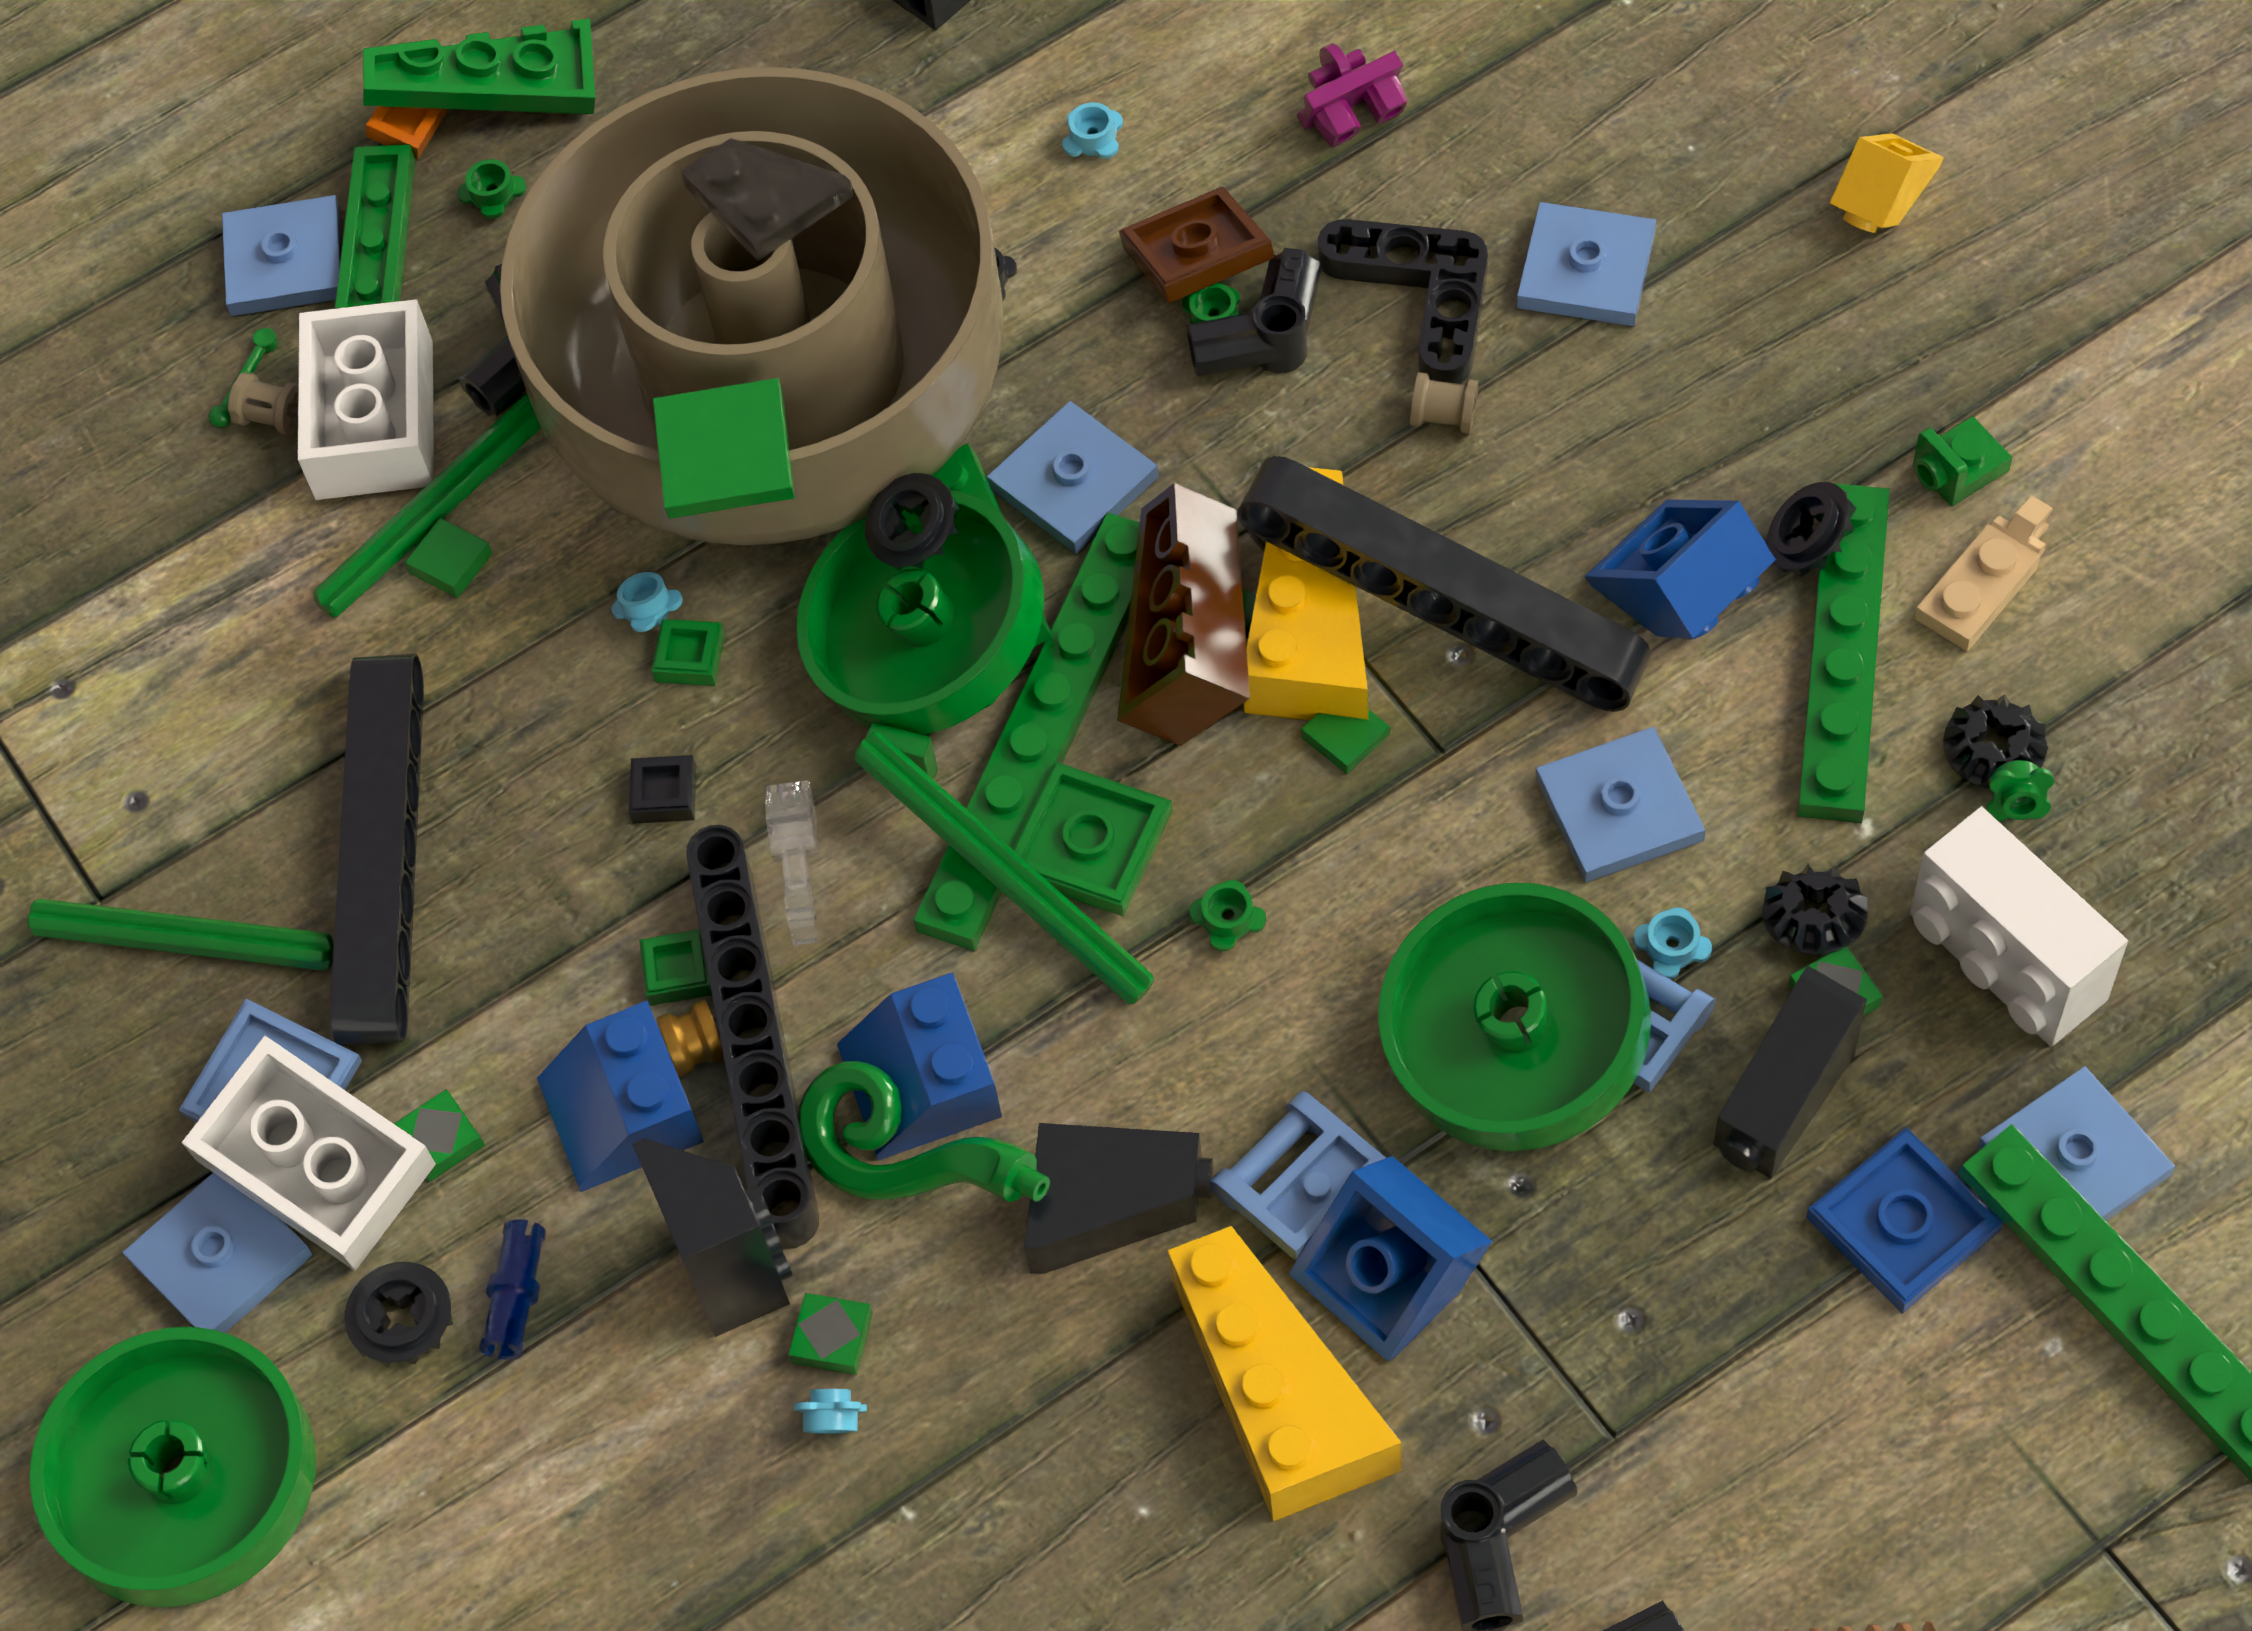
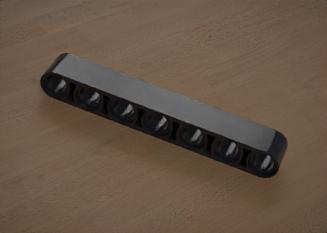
[1238,456,1651,712]
[330,653,424,1046]
[686,825,819,1249]

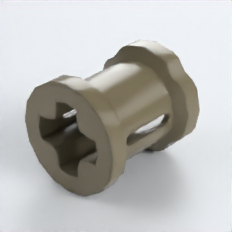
[228,372,299,436]
[1410,372,1479,434]

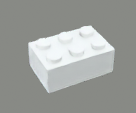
[298,299,434,500]
[1910,806,2128,1047]
[182,1036,436,1271]

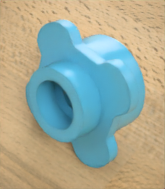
[1062,102,1123,159]
[611,572,683,632]
[1633,908,1712,979]
[793,1389,867,1434]

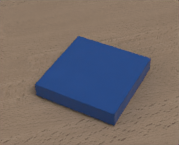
[1806,1127,2003,1314]

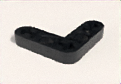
[1318,219,1488,384]

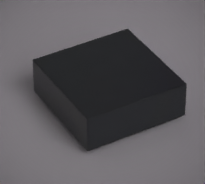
[629,755,697,824]

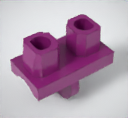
[1297,43,1407,147]

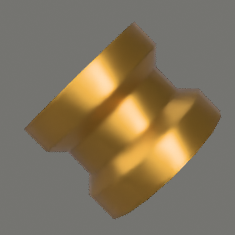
[656,999,724,1078]

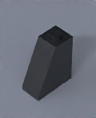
[1713,966,1867,1179]
[1024,1123,1213,1274]

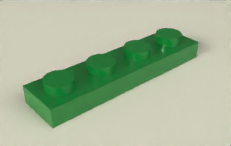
[335,145,416,309]

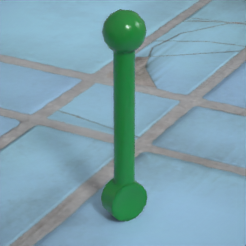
[208,328,278,428]

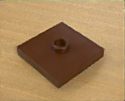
[1119,187,1275,304]

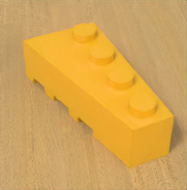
[1244,467,1368,721]
[1168,1226,1402,1522]

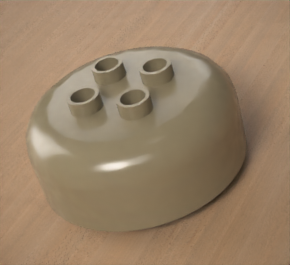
[500,67,1004,545]

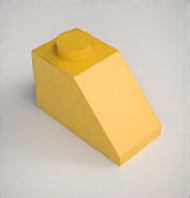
[1830,133,1944,233]

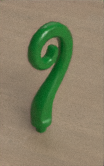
[799,1061,1050,1202]

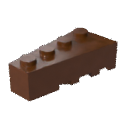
[1117,483,1250,746]

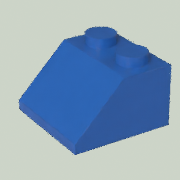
[1585,499,1776,639]
[837,972,1002,1161]
[537,1000,704,1192]
[1288,1156,1493,1362]

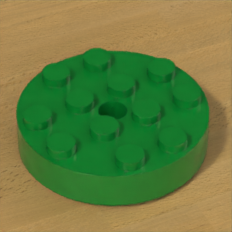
[797,490,1044,735]
[1378,882,1651,1151]
[29,1327,316,1607]

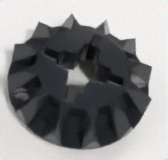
[865,473,960,571]
[1766,482,1857,577]
[1943,694,2048,789]
[1762,863,1868,954]
[344,1262,453,1368]

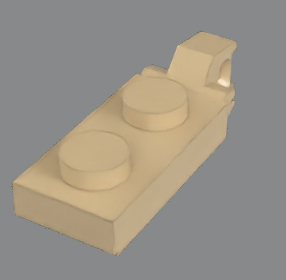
[1914,496,2053,652]

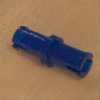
[479,1219,546,1360]

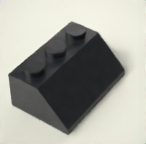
[632,1138,793,1337]

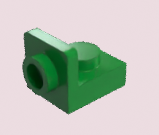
[1912,416,2013,507]

